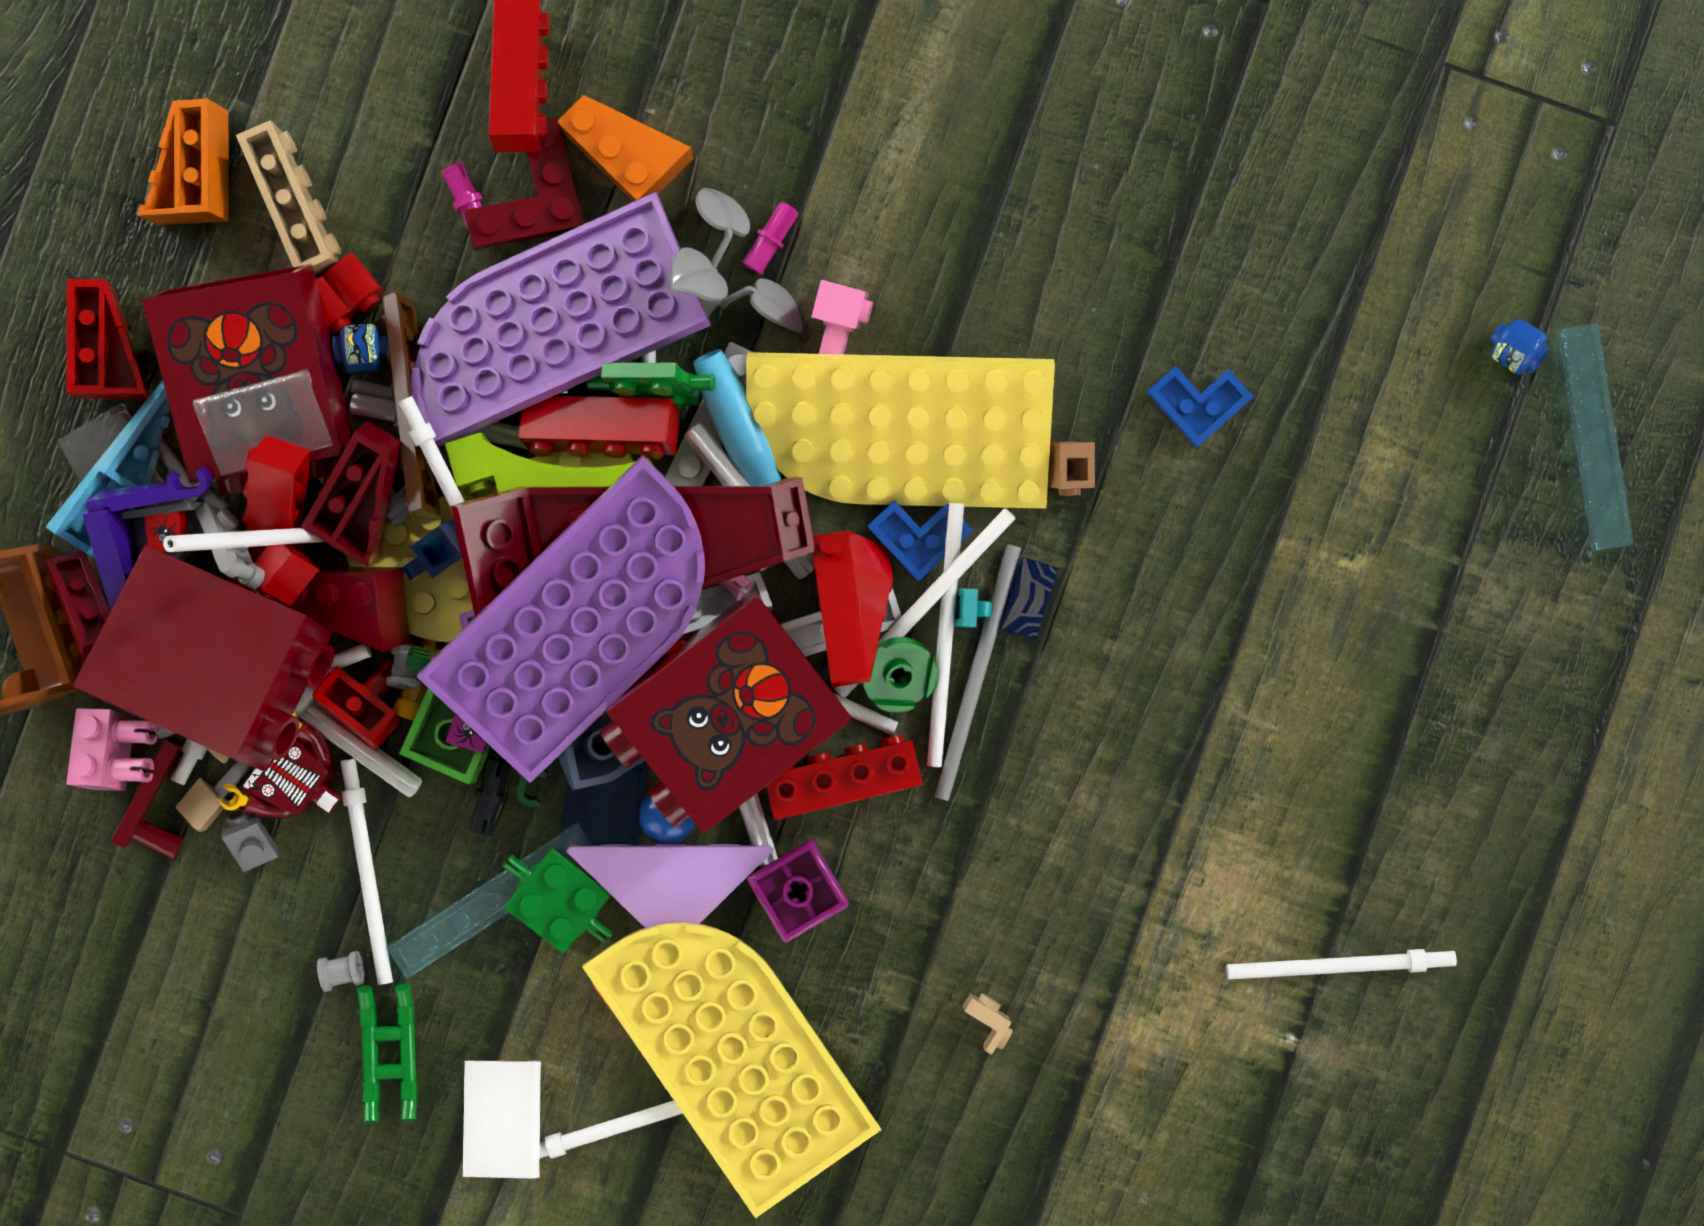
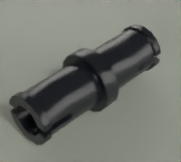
[469,756,510,836]

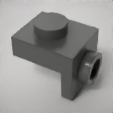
[222,808,279,872]

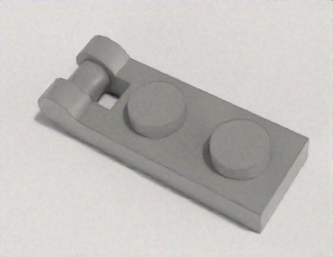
[196,502,265,589]

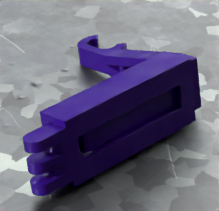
[82,466,212,611]

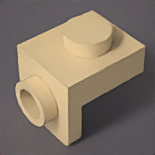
[963,993,1013,1055]

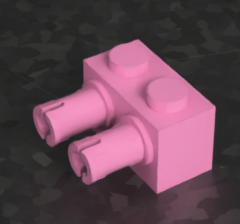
[811,280,873,354]
[66,708,159,791]

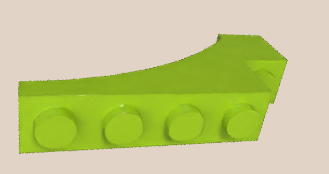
[445,432,654,496]

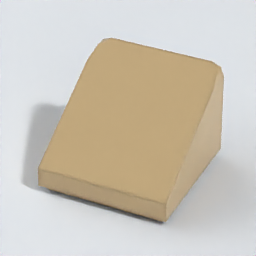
[176,778,229,832]

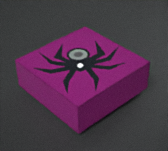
[446,713,488,754]

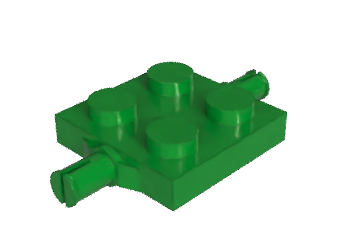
[587,363,716,410]
[502,846,613,954]

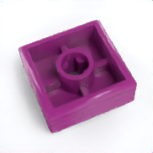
[747,839,849,943]

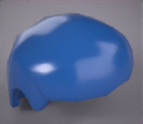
[639,794,695,844]

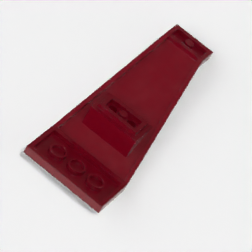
[451,477,815,617]

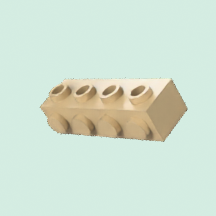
[236,120,342,278]

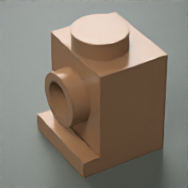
[1048,441,1095,496]

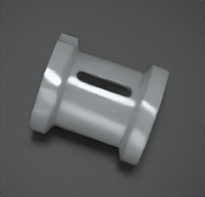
[386,645,421,690]
[317,951,365,992]

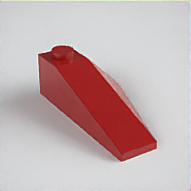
[813,531,893,687]

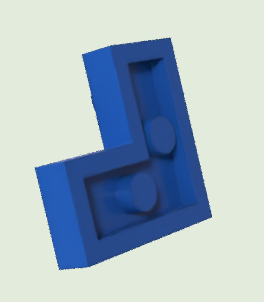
[1146,366,1253,448]
[867,501,973,582]

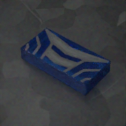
[1000,557,1059,640]

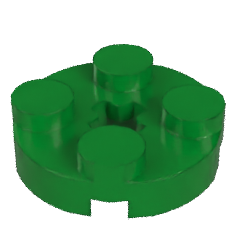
[861,637,937,713]

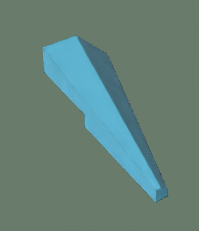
[46,380,170,559]

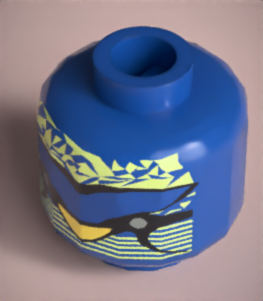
[1489,318,1550,375]
[333,323,389,374]

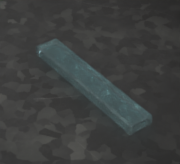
[1557,323,1634,551]
[386,823,594,979]

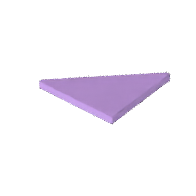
[566,844,774,928]

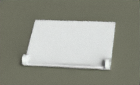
[463,1061,541,1179]

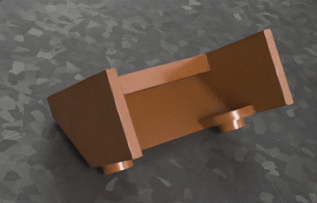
[0,543,82,716]

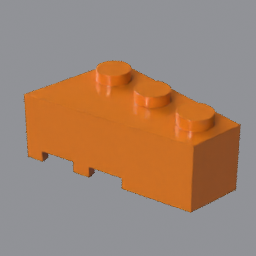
[557,95,694,202]
[137,98,229,225]

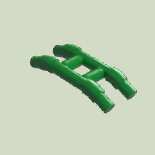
[357,983,418,1124]

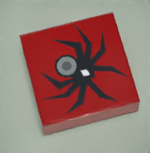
[144,512,188,553]

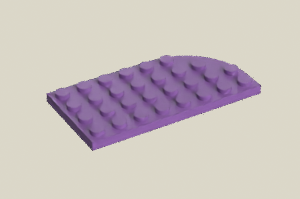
[411,192,711,447]
[417,455,705,783]

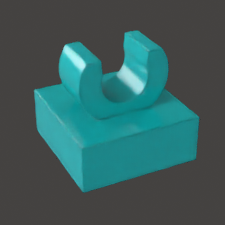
[954,588,992,628]

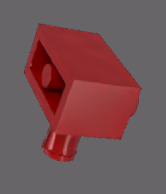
[312,659,400,751]

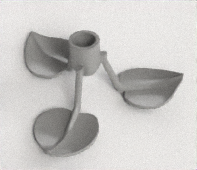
[670,187,803,334]

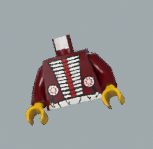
[217,711,342,819]

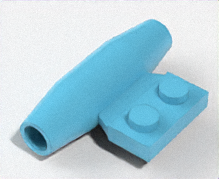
[693,349,782,486]

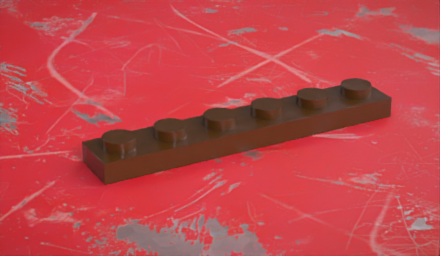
[382,293,441,520]

